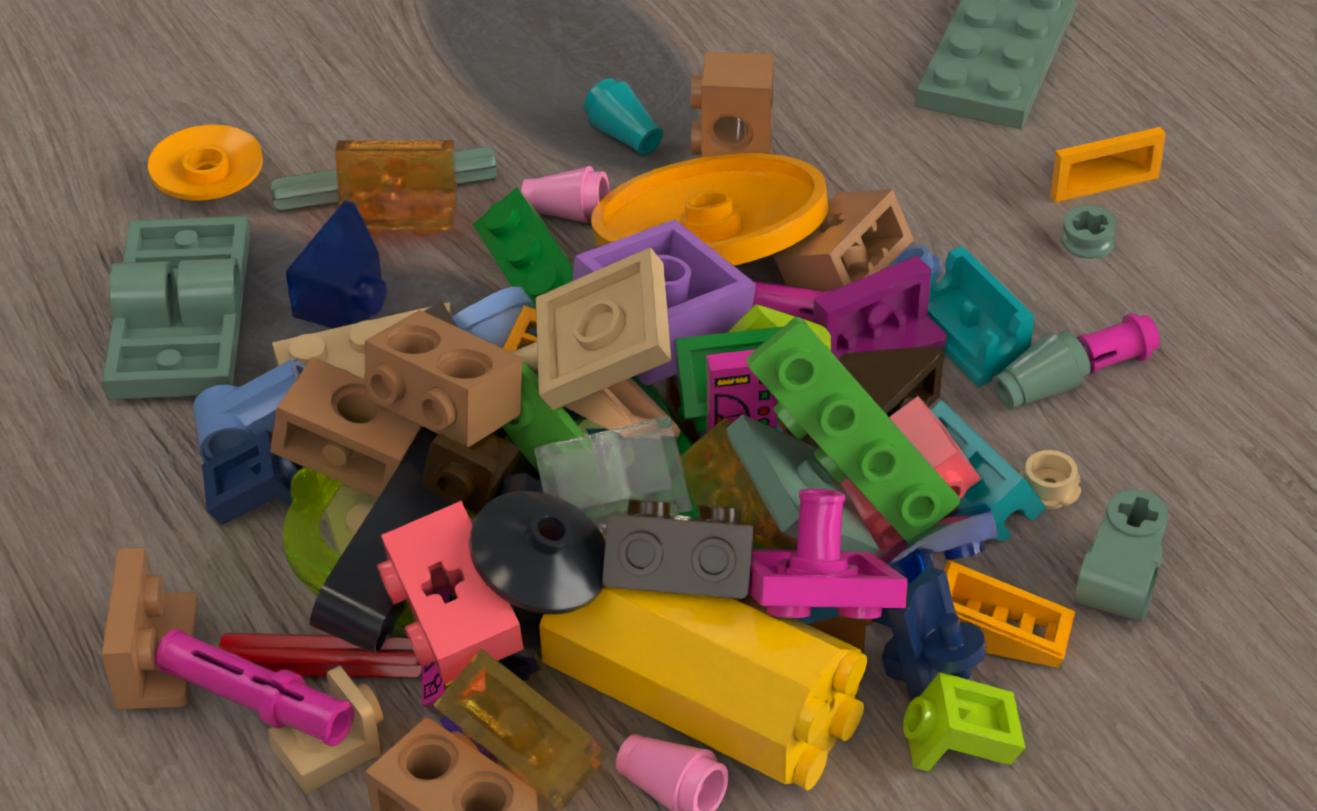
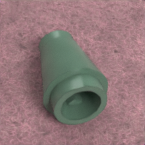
[992,331,1090,410]

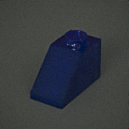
[285,200,387,329]

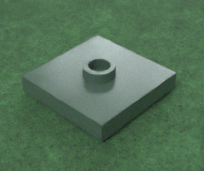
[726,414,880,555]

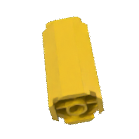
[539,534,867,791]

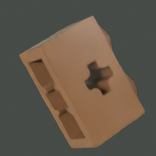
[774,189,914,292]

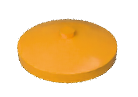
[591,153,829,266]

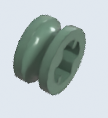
[1062,205,1117,259]

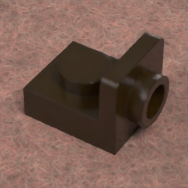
[420,433,521,514]

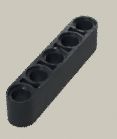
[309,427,507,655]

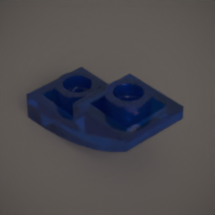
[879,502,999,583]

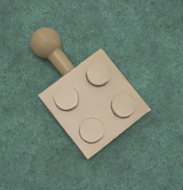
[512,247,671,410]

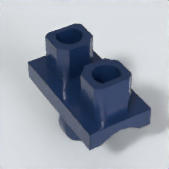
[872,566,987,701]

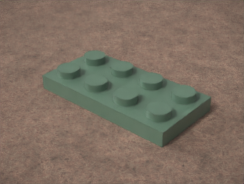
[915,0,1077,129]

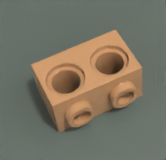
[365,310,522,447]
[365,717,538,811]

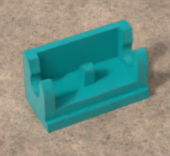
[928,246,1034,388]
[931,400,1047,541]

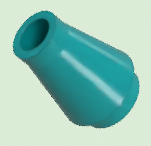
[583,78,664,155]

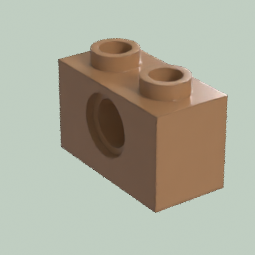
[690,52,774,157]
[270,357,424,498]

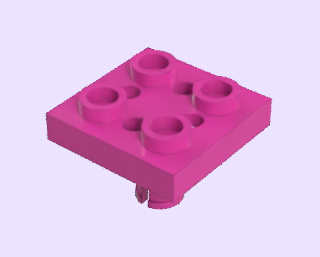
[748,489,908,619]

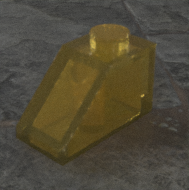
[434,648,606,811]

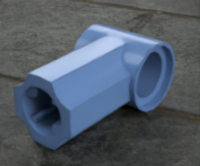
[193,358,305,463]

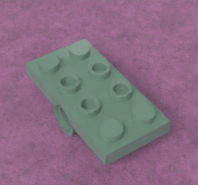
[102,216,251,399]

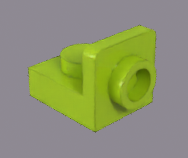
[903,672,1025,772]

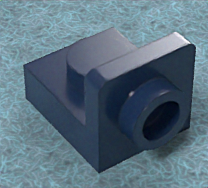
[202,430,310,525]

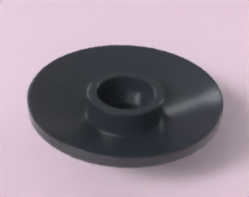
[469,491,606,615]

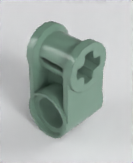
[1075,489,1169,622]

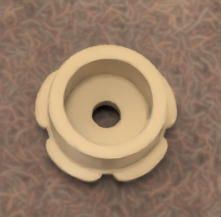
[1019,450,1081,510]

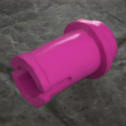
[1076,313,1160,374]

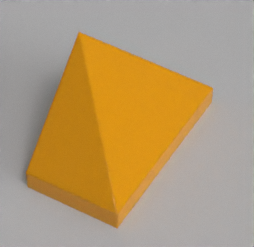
[1050,127,1166,203]

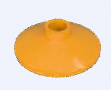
[147,124,263,201]

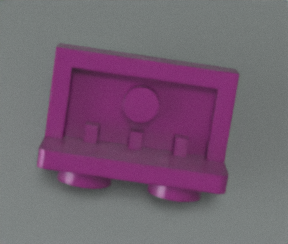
[813,256,947,359]

